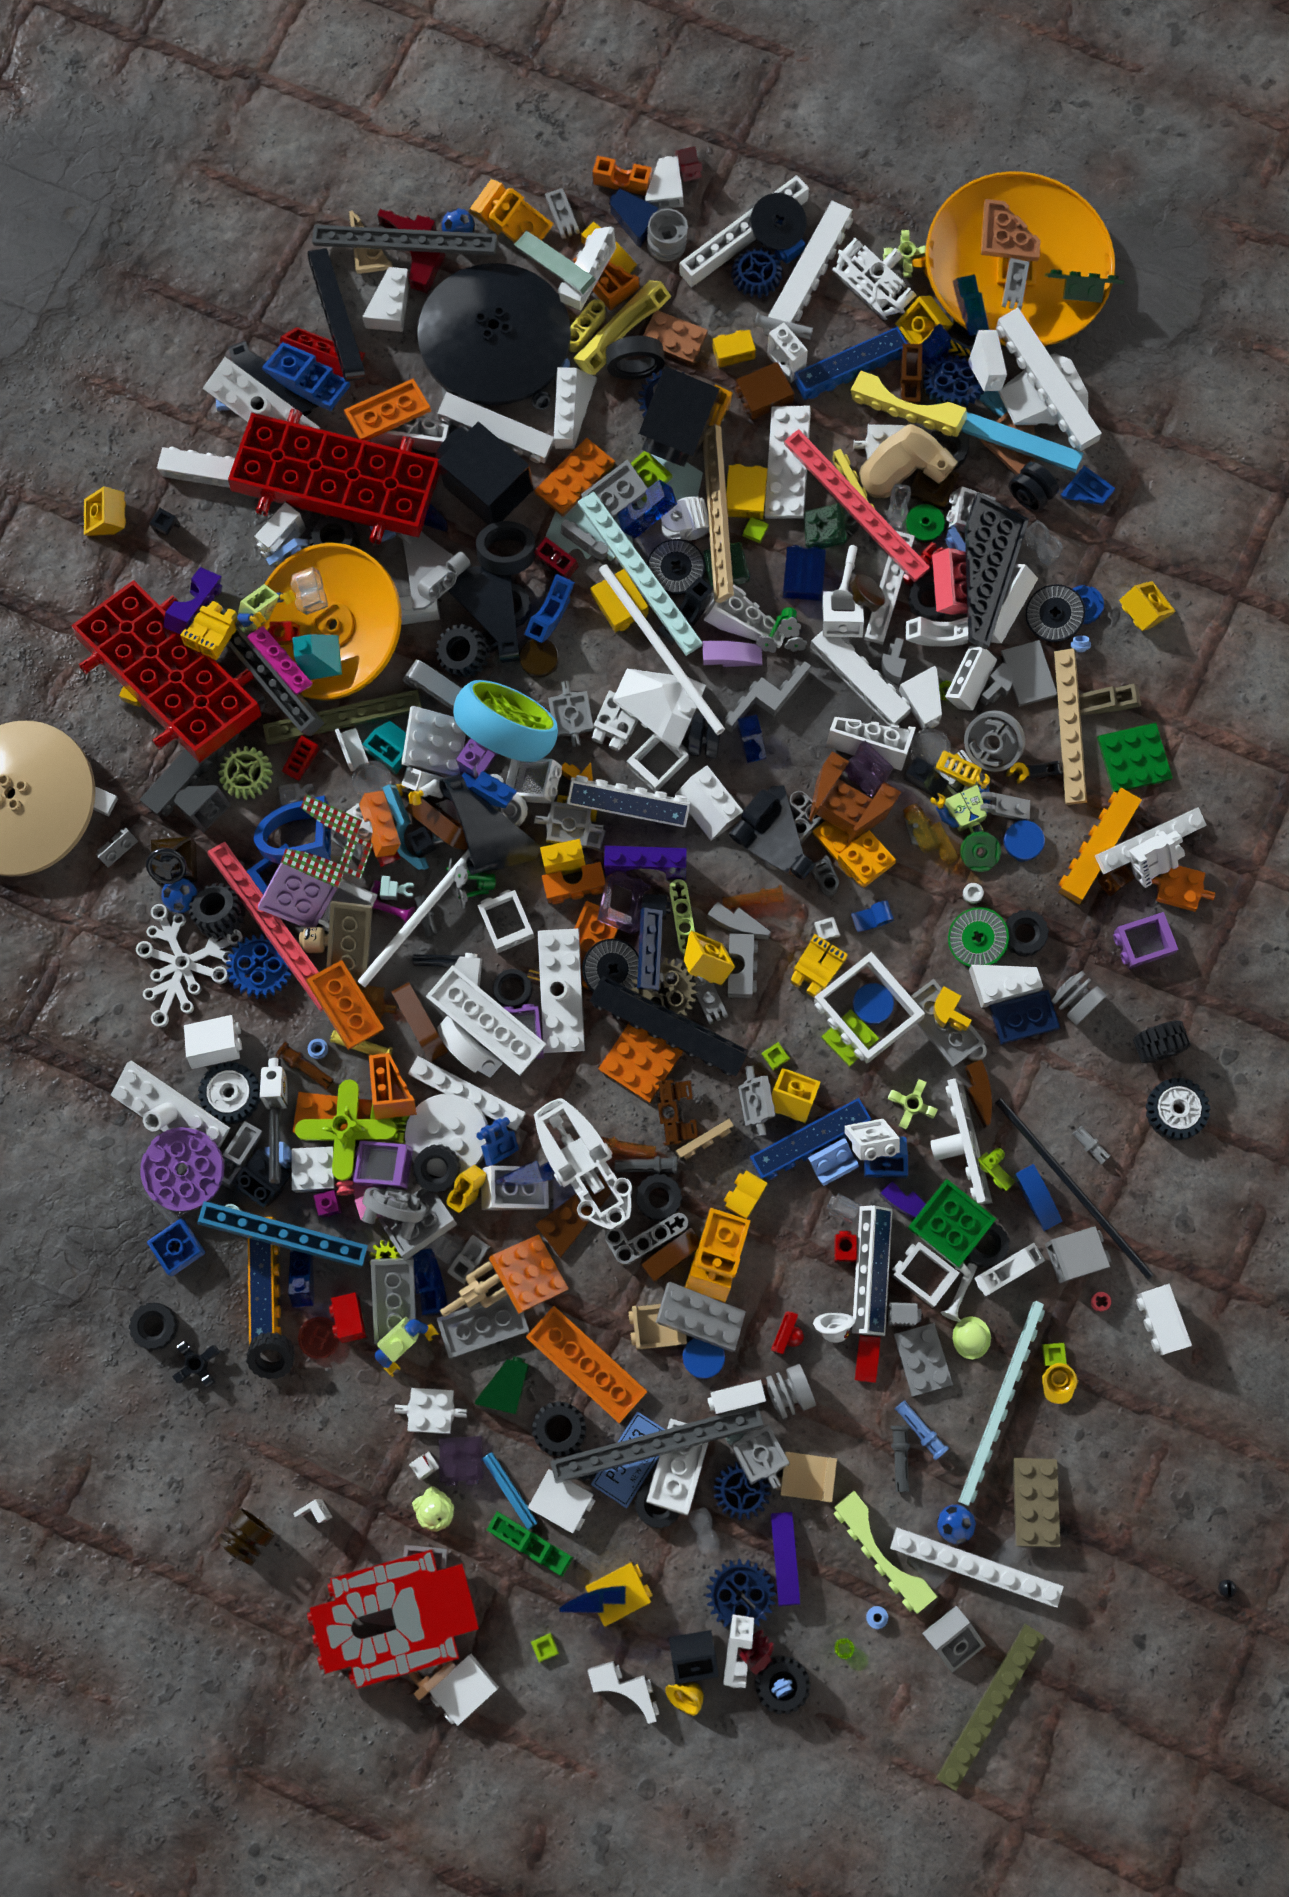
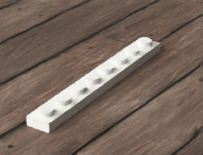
[890,1527,1064,1607]

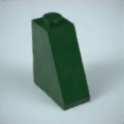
[474,1356,529,1415]

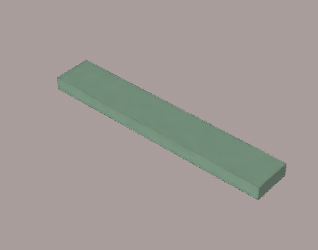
[514,230,596,294]

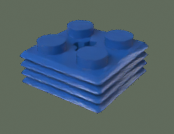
[147,1219,205,1276]

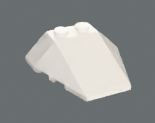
[998,353,1088,426]

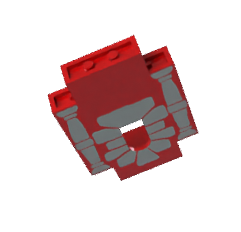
[307,1549,479,1689]

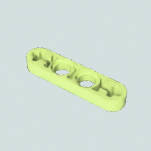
[669,879,695,956]

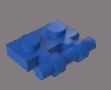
[477,1117,519,1166]

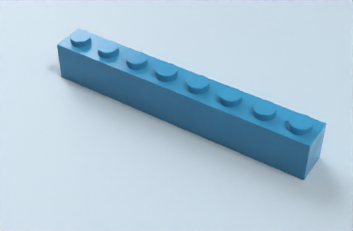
[197,1201,368,1268]

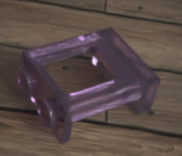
[597,871,651,934]

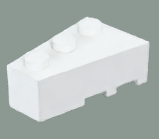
[362,267,410,332]
[969,965,1043,1008]

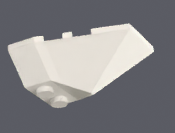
[613,669,706,748]

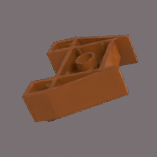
[809,751,901,844]

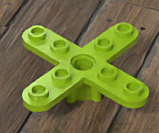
[295,1079,397,1181]

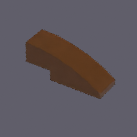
[900,344,922,405]
[964,1059,992,1128]
[641,1228,700,1283]

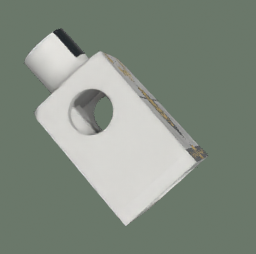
[260,1058,288,1110]

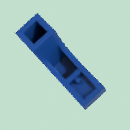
[524,574,575,643]

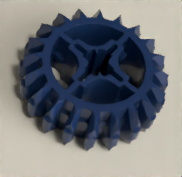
[731,247,782,299]
[714,1462,771,1521]

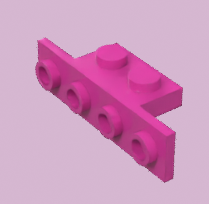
[247,626,312,695]

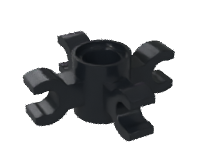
[172,1341,220,1387]

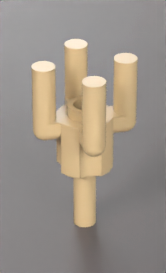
[440,1261,508,1317]

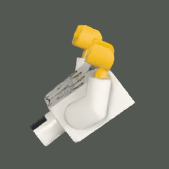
[395,766,443,806]

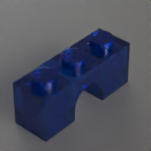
[617,479,677,538]

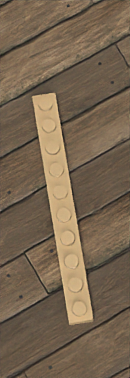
[703,424,734,603]

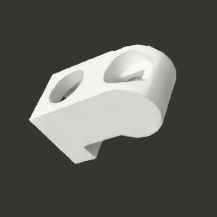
[409,1452,440,1480]

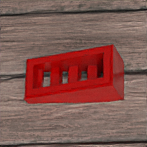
[282,736,320,782]

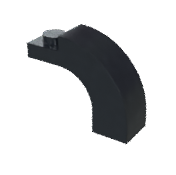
[658,577,714,645]

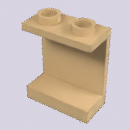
[776,1452,837,1502]

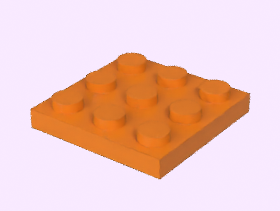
[598,1022,683,1104]
[489,1234,569,1314]

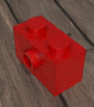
[329,1292,367,1343]

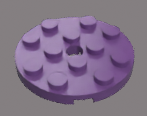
[140,1127,224,1211]

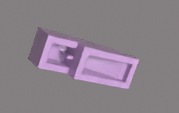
[702,641,762,667]

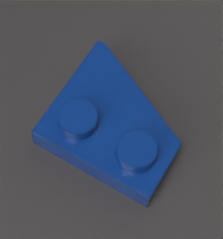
[1060,465,1115,506]

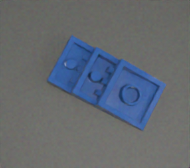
[262,342,351,411]

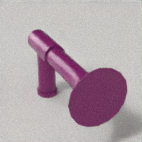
[370,880,415,924]

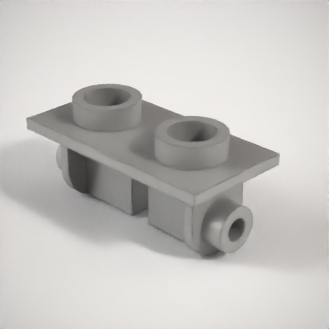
[96,828,138,867]

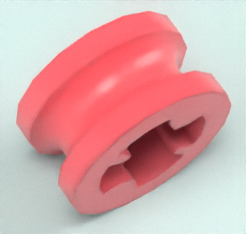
[335,1180,355,1196]
[1090,1292,1111,1312]

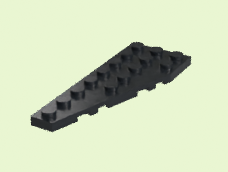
[965,493,1029,650]

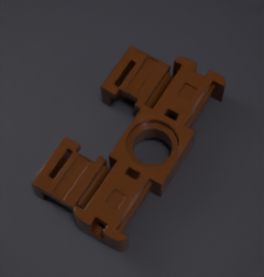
[655,1080,699,1145]

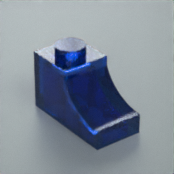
[921,323,951,368]

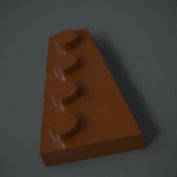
[535,1174,612,1259]

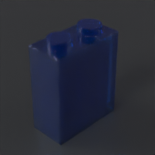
[783,545,826,601]

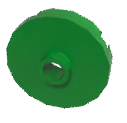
[905,504,945,543]
[960,831,1001,872]

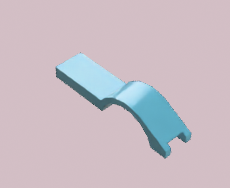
[382,784,429,870]

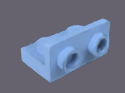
[266,538,310,566]
[808,1138,859,1186]

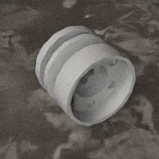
[647,208,688,262]
[1051,971,1107,1025]
[766,1364,816,1419]

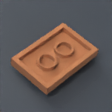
[643,310,708,365]

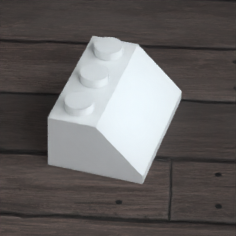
[675,766,743,841]
[1136,1284,1192,1355]

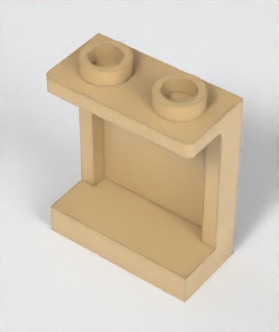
[628,1304,687,1350]

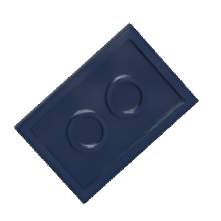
[989,990,1060,1045]

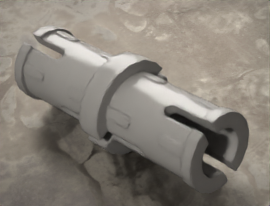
[1072,1125,1111,1164]

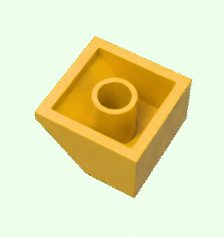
[895,296,953,350]
[84,486,126,536]
[1119,581,1176,631]
[684,930,735,985]
[771,1067,821,1123]

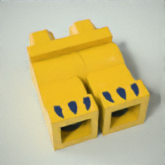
[180,601,238,660]
[790,934,848,998]

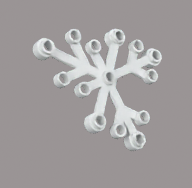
[136,904,243,1028]

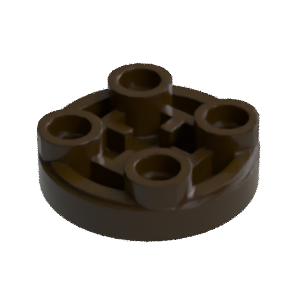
[849,574,885,612]
[519,639,559,678]

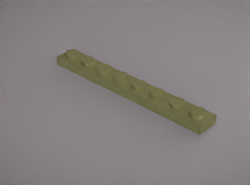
[263,689,422,745]
[936,1624,1045,1791]

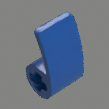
[851,901,894,932]

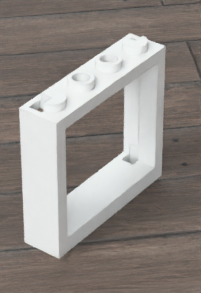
[814,952,925,1063]

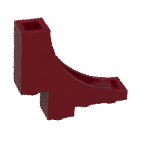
[377,209,445,294]

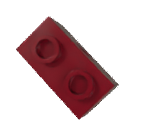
[534,537,579,579]

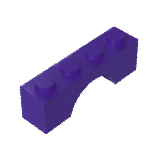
[163,567,222,634]

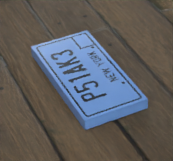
[591,1411,665,1508]

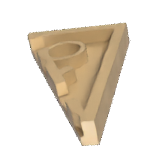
[349,211,393,274]

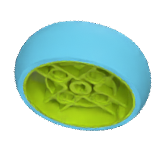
[453,680,558,762]

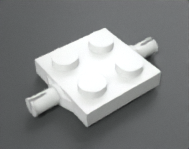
[853,425,907,459]
[395,1388,467,1434]

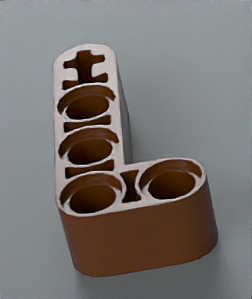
[405,796,469,851]
[391,982,448,1062]

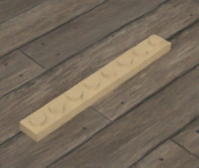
[1054,648,1087,805]

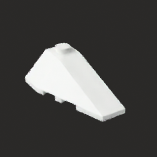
[704,584,785,648]

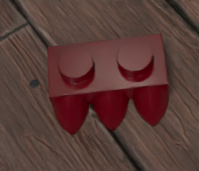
[737,1630,774,1675]

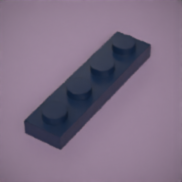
[637,907,663,991]

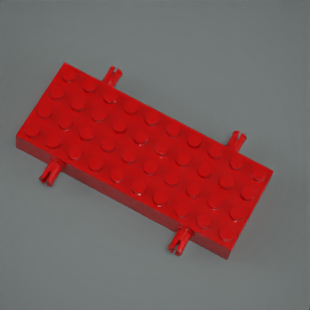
[228,409,440,544]
[71,580,261,763]

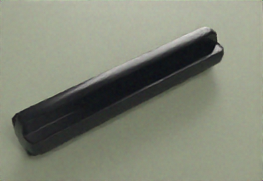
[412,954,465,967]

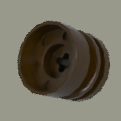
[217,1508,275,1566]

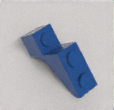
[462,771,517,809]

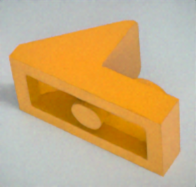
[710,385,733,426]
[562,762,593,781]

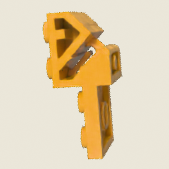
[468,179,554,243]
[812,821,896,888]
[685,1208,750,1303]

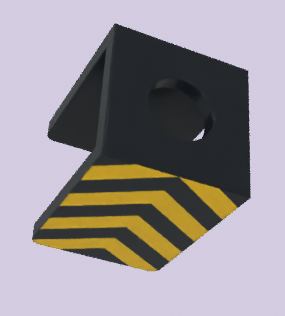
[941,319,977,362]

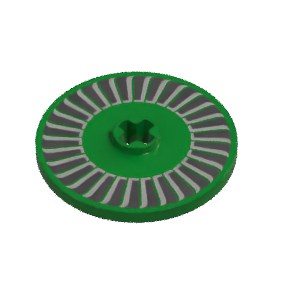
[948,907,1009,967]

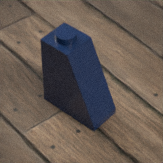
[609,188,659,248]

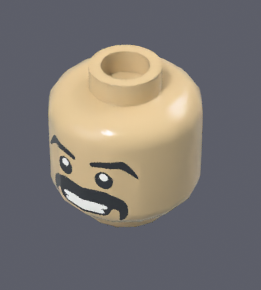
[299,927,329,953]

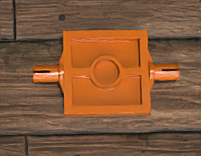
[1151,865,1215,912]

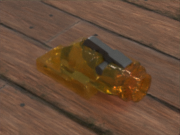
[903,803,958,865]

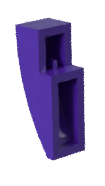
[879,1181,926,1219]

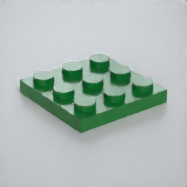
[1097,723,1173,793]
[908,1179,997,1268]

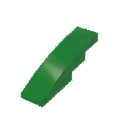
[486,1511,574,1577]

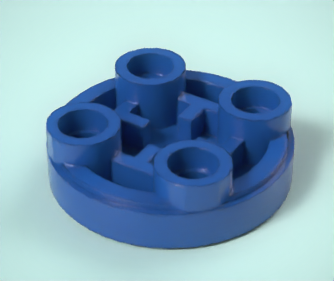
[1003,820,1045,862]
[853,983,894,1025]
[683,1338,725,1379]

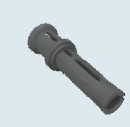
[615,1156,678,1175]
[890,1425,910,1492]

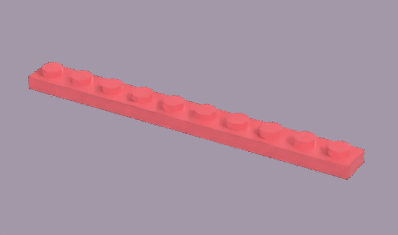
[784,429,930,582]
[208,842,323,1012]

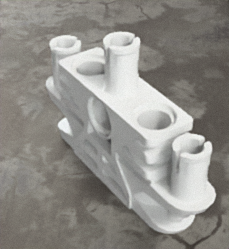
[832,238,917,320]

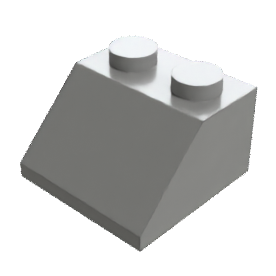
[922,1606,986,1673]

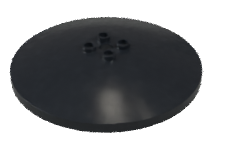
[418,263,571,405]

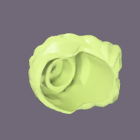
[412,1486,454,1532]

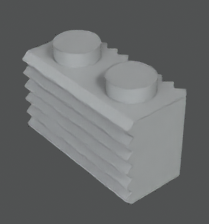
[888,1303,921,1327]

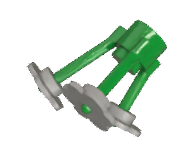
[756,607,807,653]
[446,858,496,909]

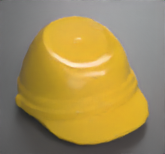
[1042,1363,1078,1404]
[665,1681,704,1716]

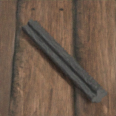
[269,1106,281,1184]

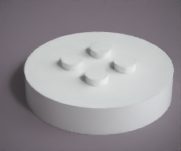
[405,1094,488,1177]

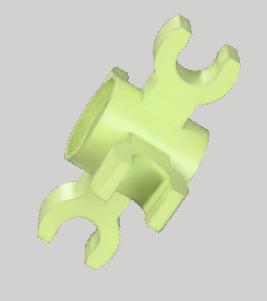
[883,230,926,278]
[888,1079,938,1129]

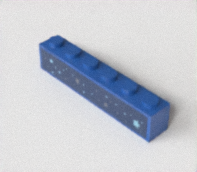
[794,326,907,400]
[749,1098,871,1181]

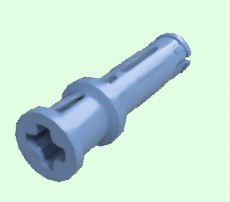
[895,1400,949,1460]

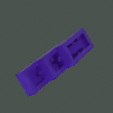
[771,1512,800,1606]

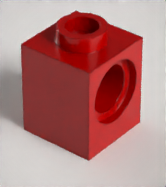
[267,621,300,645]
[834,1231,857,1262]

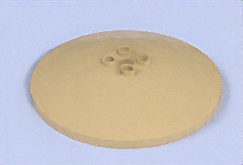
[0,721,96,877]

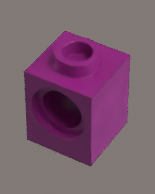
[314,1190,342,1218]

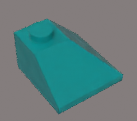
[292,634,342,680]

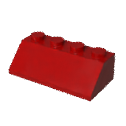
[279,327,365,382]

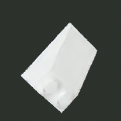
[481,1166,549,1211]

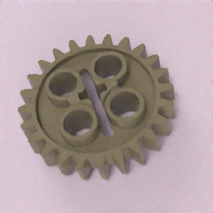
[631,958,698,1016]

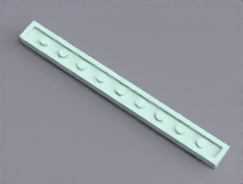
[578,492,703,656]
[958,1301,1045,1506]

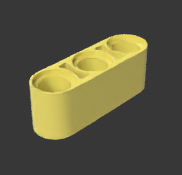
[569,299,606,352]

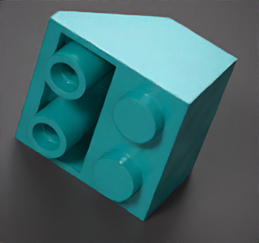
[362,721,406,775]

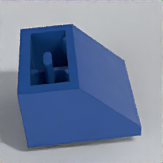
[864,1136,908,1179]

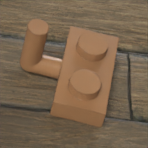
[408,1661,456,1700]

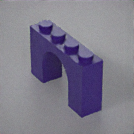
[604,846,687,880]

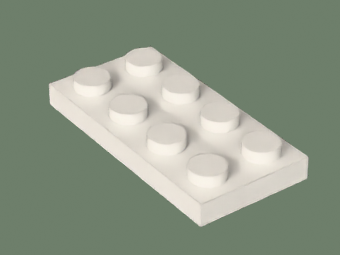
[646,1419,708,1516]

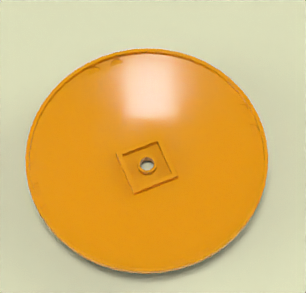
[925,171,1115,346]

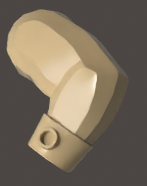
[858,424,958,498]

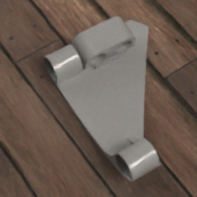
[396,531,471,611]

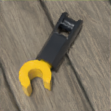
[1006,761,1063,784]

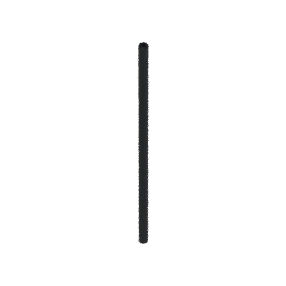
[996,1098,1154,1280]

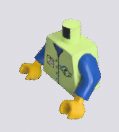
[237,584,297,632]
[930,774,990,833]
[375,1317,439,1377]

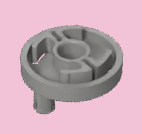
[964,711,1025,772]
[362,1186,426,1240]

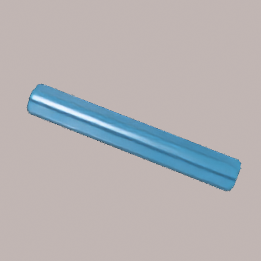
[483,1452,538,1529]

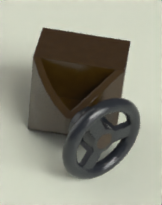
[146,837,197,884]

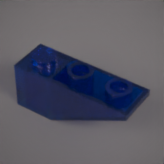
[288,1249,314,1307]

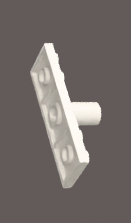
[203,357,320,429]
[538,928,585,1053]
[111,1061,230,1149]
[931,1078,992,1205]

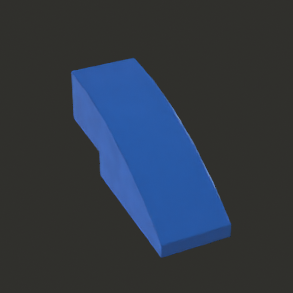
[1013,1164,1062,1231]

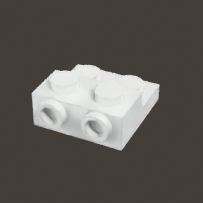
[947,486,995,533]
[845,1119,900,1161]

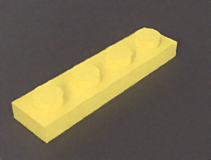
[832,449,875,509]

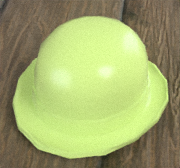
[952,1316,991,1360]

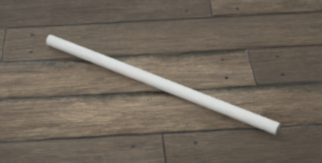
[599,564,725,735]
[358,811,508,987]

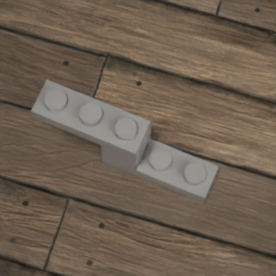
[724,661,811,733]

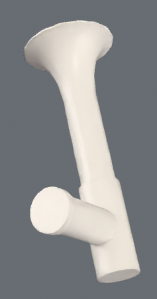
[833,545,858,600]
[940,1262,977,1322]

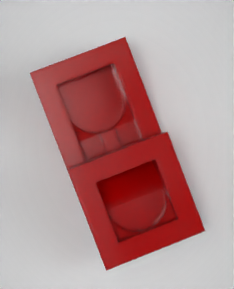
[854,1334,881,1383]

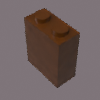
[734,362,794,420]

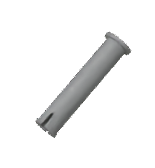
[754,313,813,340]

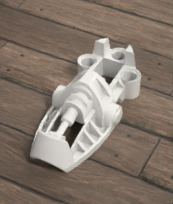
[534,1098,632,1230]

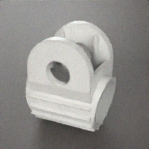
[661,497,709,540]

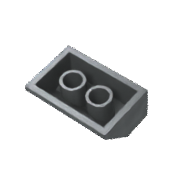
[173,785,231,833]

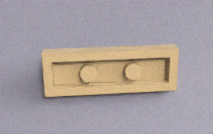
[676,1119,734,1160]

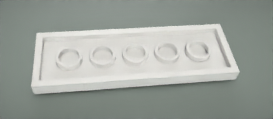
[765,406,811,519]
[426,965,547,1076]

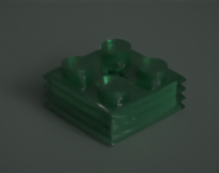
[804,503,846,551]
[704,542,750,587]

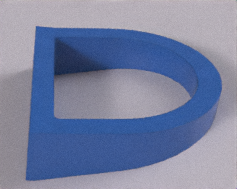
[254,795,332,864]

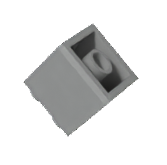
[1045,1226,1111,1284]

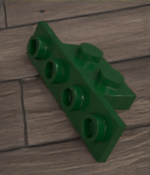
[1044,269,1124,303]

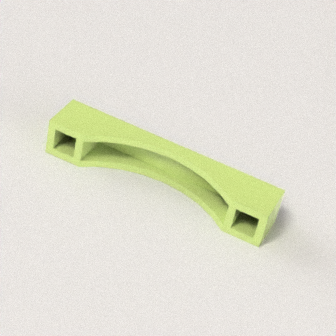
[833,1491,937,1613]

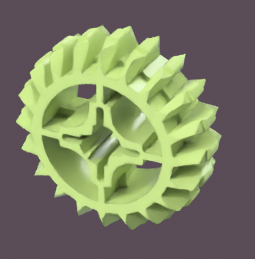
[219,746,273,800]

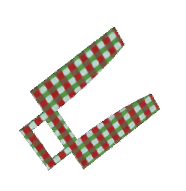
[281,794,373,888]

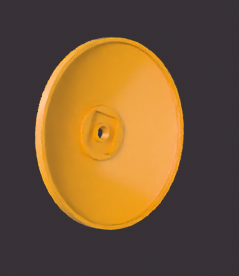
[255,543,402,700]

